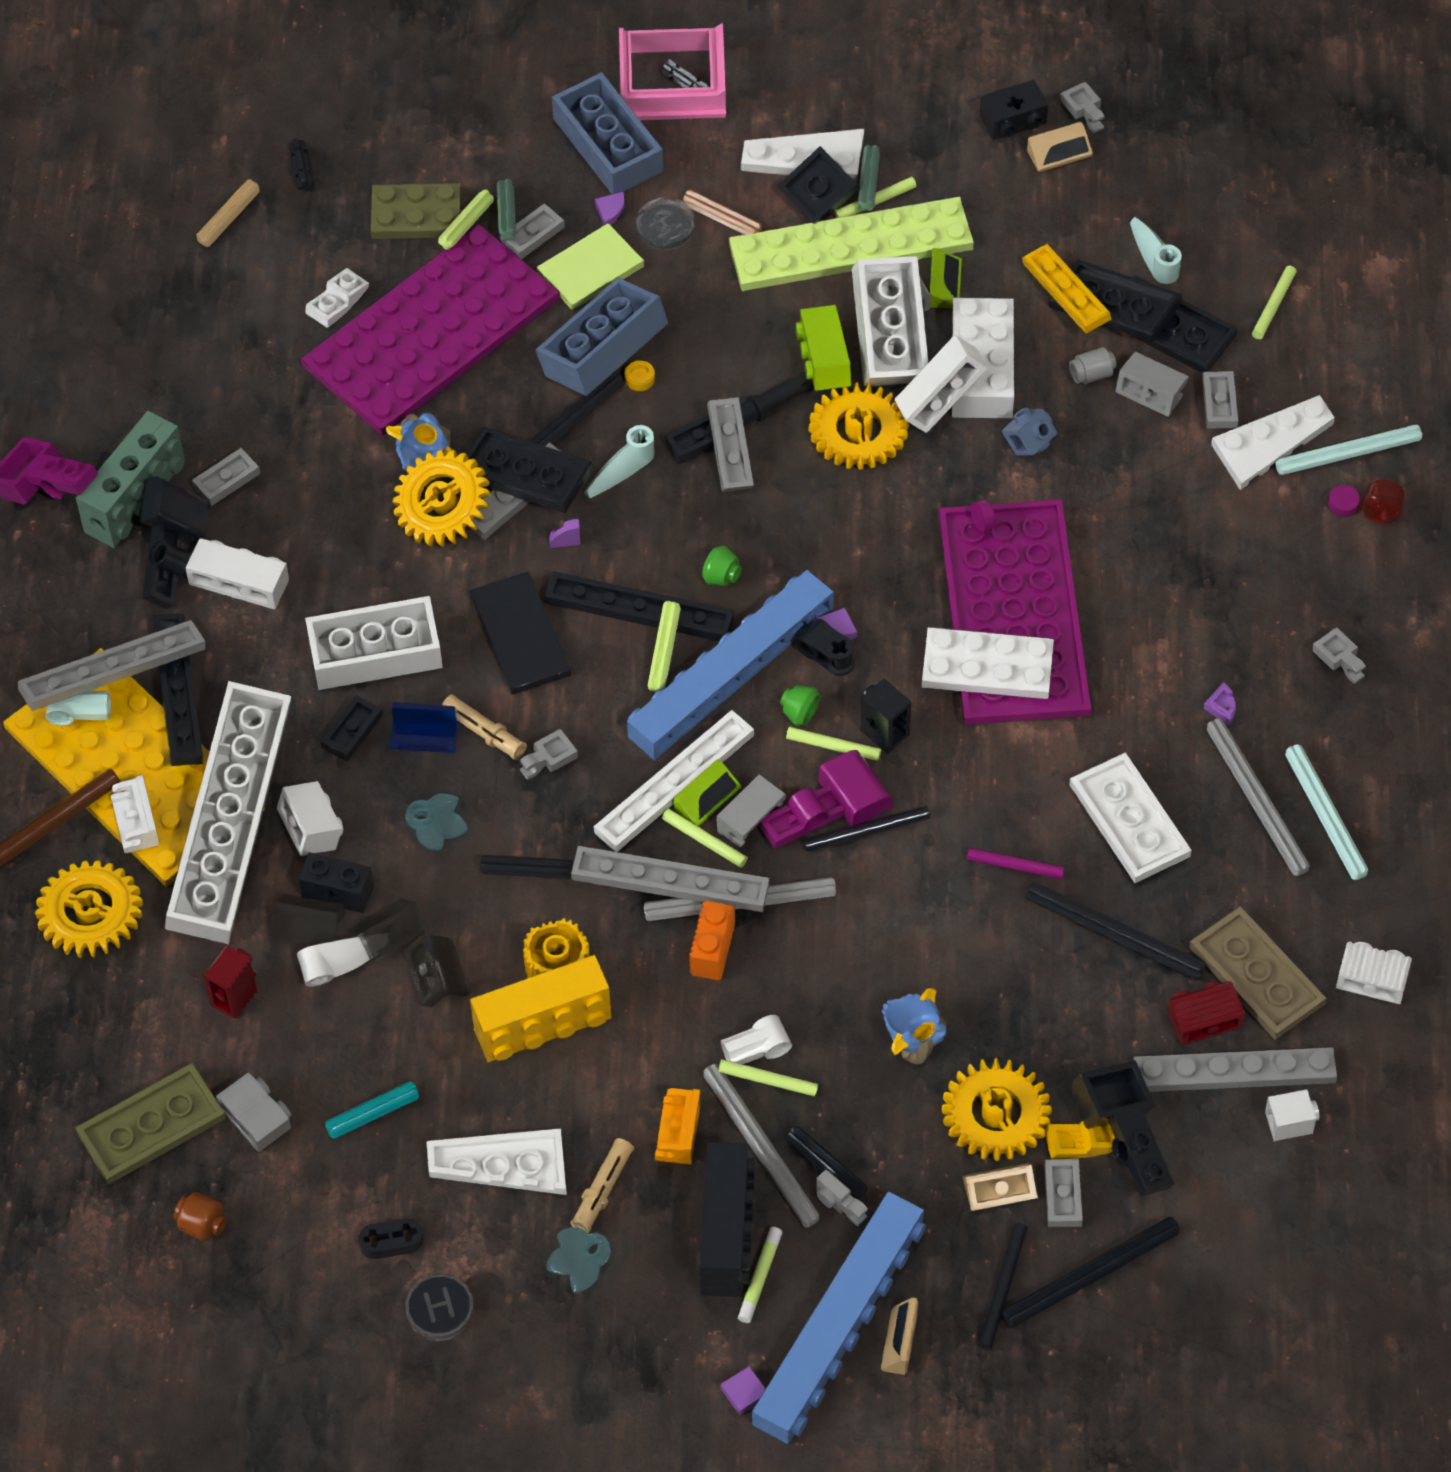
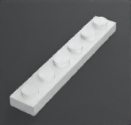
[594,710,754,852]

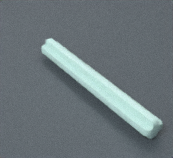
[1275,425,1422,475]
[1285,744,1368,880]

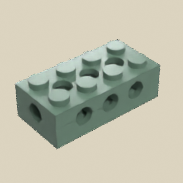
[76,411,185,548]

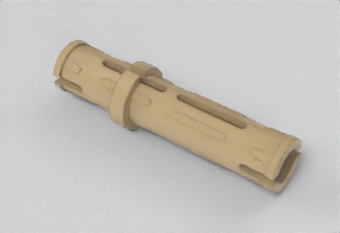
[441,694,527,760]
[570,1138,634,1233]

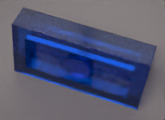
[390,702,458,753]

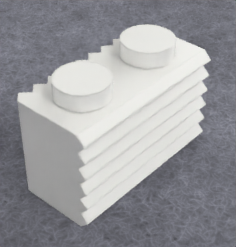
[1336,942,1412,1004]

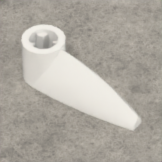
[297,933,388,987]

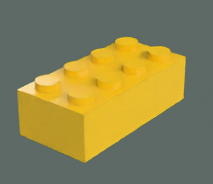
[470,955,611,1062]

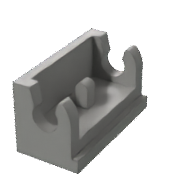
[1115,352,1189,417]
[716,775,786,847]

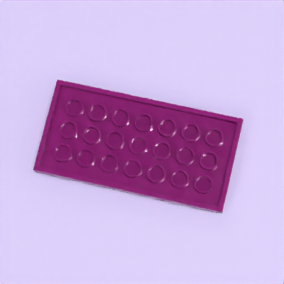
[301,224,560,436]
[939,499,1091,725]

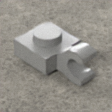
[1060,82,1105,133]
[1312,627,1366,684]
[520,729,578,780]

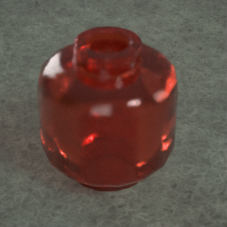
[1362,478,1405,524]

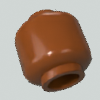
[174,1191,227,1241]

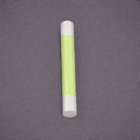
[738,1227,783,1323]

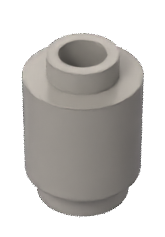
[1069,347,1117,384]

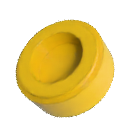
[625,360,655,391]

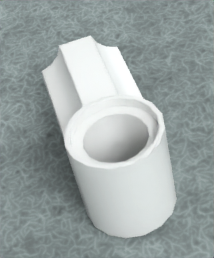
[721,1015,792,1064]

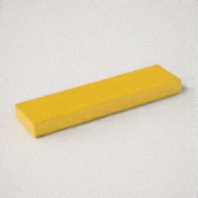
[1022,244,1111,334]

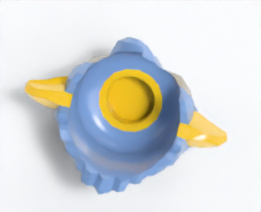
[386,413,451,474]
[882,988,947,1064]

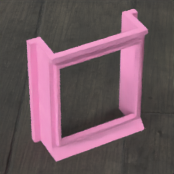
[619,23,726,120]

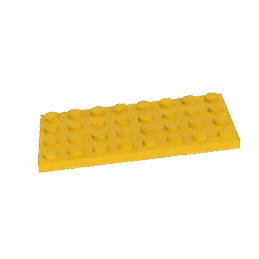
[3,648,265,888]

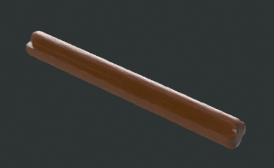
[0,769,120,867]

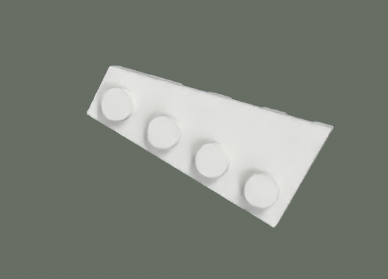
[741,129,864,182]
[1211,395,1335,490]
[427,1129,567,1195]

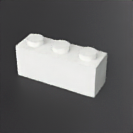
[894,334,988,433]
[186,538,289,609]

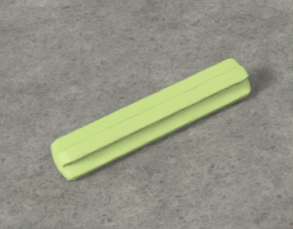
[438,190,494,250]
[648,601,681,692]

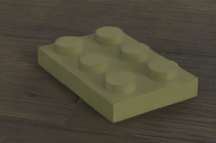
[371,183,461,239]

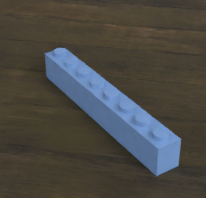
[627,570,834,760]
[752,1191,926,1445]

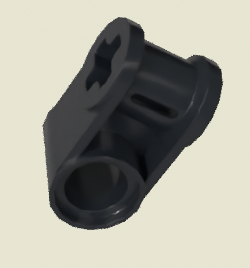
[795,618,855,676]

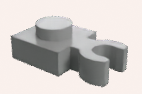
[816,1170,868,1226]

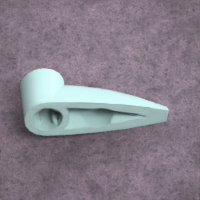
[1130,217,1182,284]
[584,425,655,498]

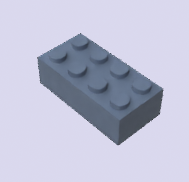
[552,72,664,194]
[536,278,668,396]

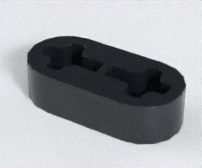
[358,1219,424,1259]

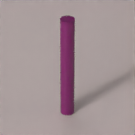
[967,847,1065,879]

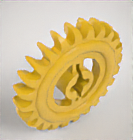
[809,382,909,470]
[392,449,491,547]
[35,860,143,958]
[941,1058,1052,1161]

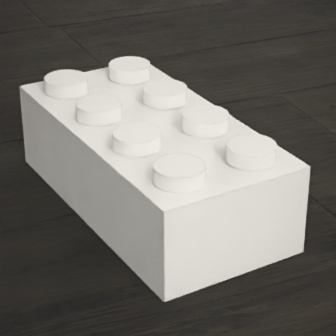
[852,256,928,386]
[952,298,1014,418]
[305,596,443,690]

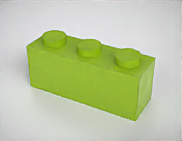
[795,305,851,391]

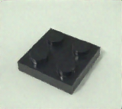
[777,146,860,224]

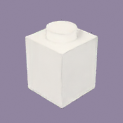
[1265,1089,1319,1141]

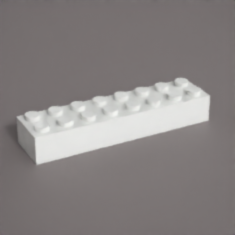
[165,681,291,944]

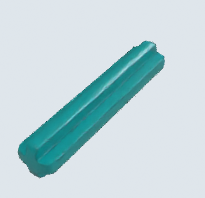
[325,1081,419,1139]

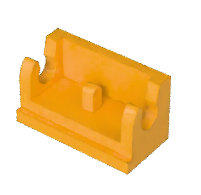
[655,1088,701,1165]

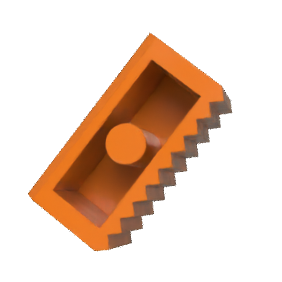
[689,901,735,980]

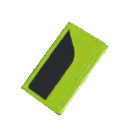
[930,248,962,309]
[674,759,742,827]

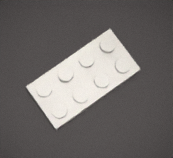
[922,628,1054,699]
[1069,752,1192,883]

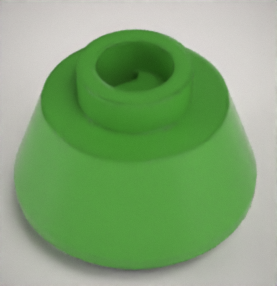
[702,545,742,586]
[780,685,821,727]

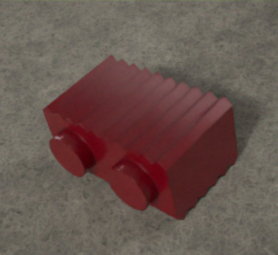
[203,946,258,1019]
[1167,981,1245,1046]

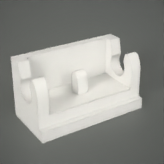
[111,775,159,853]

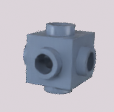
[1001,408,1058,456]

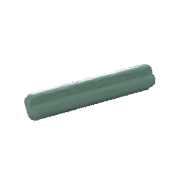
[858,145,880,211]
[497,178,516,241]

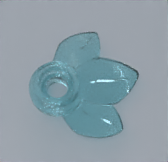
[405,793,468,851]
[546,1227,611,1293]

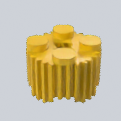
[523,918,590,978]

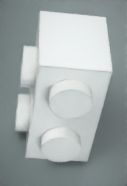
[277,781,343,856]

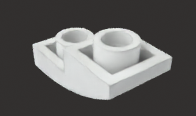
[305,268,369,328]

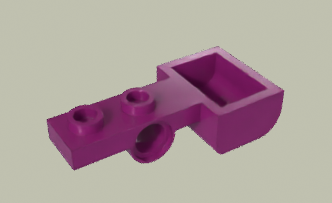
[0,437,99,505]
[758,750,894,849]

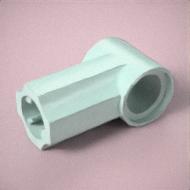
[45,691,111,726]

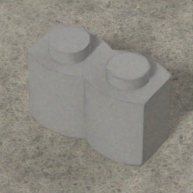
[216,1073,291,1152]

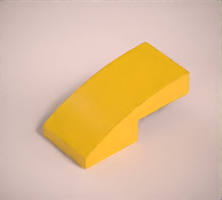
[1045,1121,1115,1160]

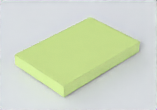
[537,223,644,311]

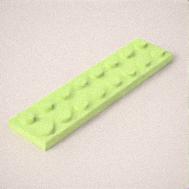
[729,197,974,291]

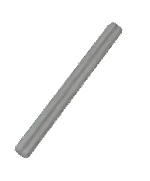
[1207,718,1309,877]
[643,877,836,921]
[703,1063,819,1228]

